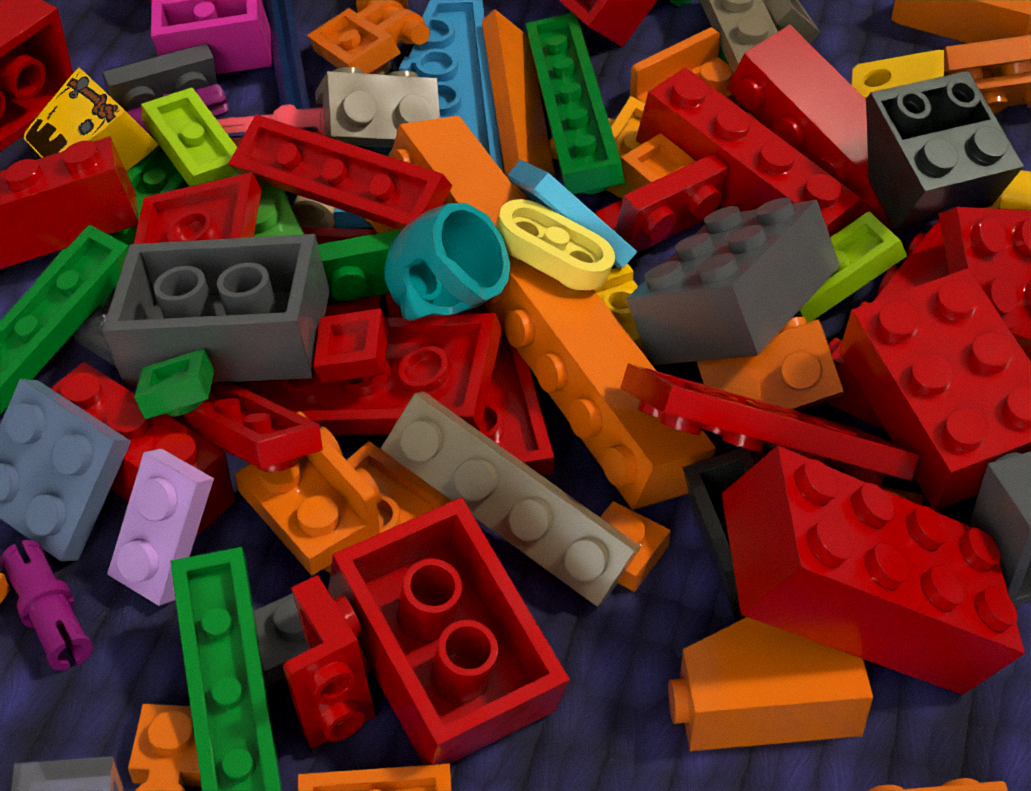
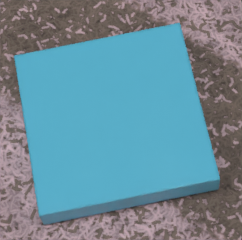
[507,159,637,268]

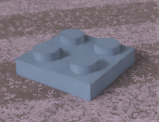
[0,379,131,561]

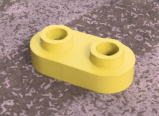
[495,199,615,290]

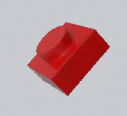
[313,308,389,383]

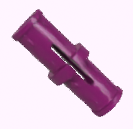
[0,540,93,671]

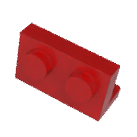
[595,153,729,254]
[283,575,376,749]

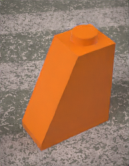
[891,0,1031,43]
[668,617,873,751]

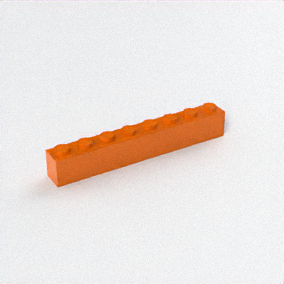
[388,116,717,510]

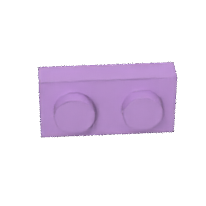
[107,449,214,606]

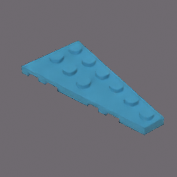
[334,0,503,229]

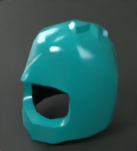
[384,203,510,320]

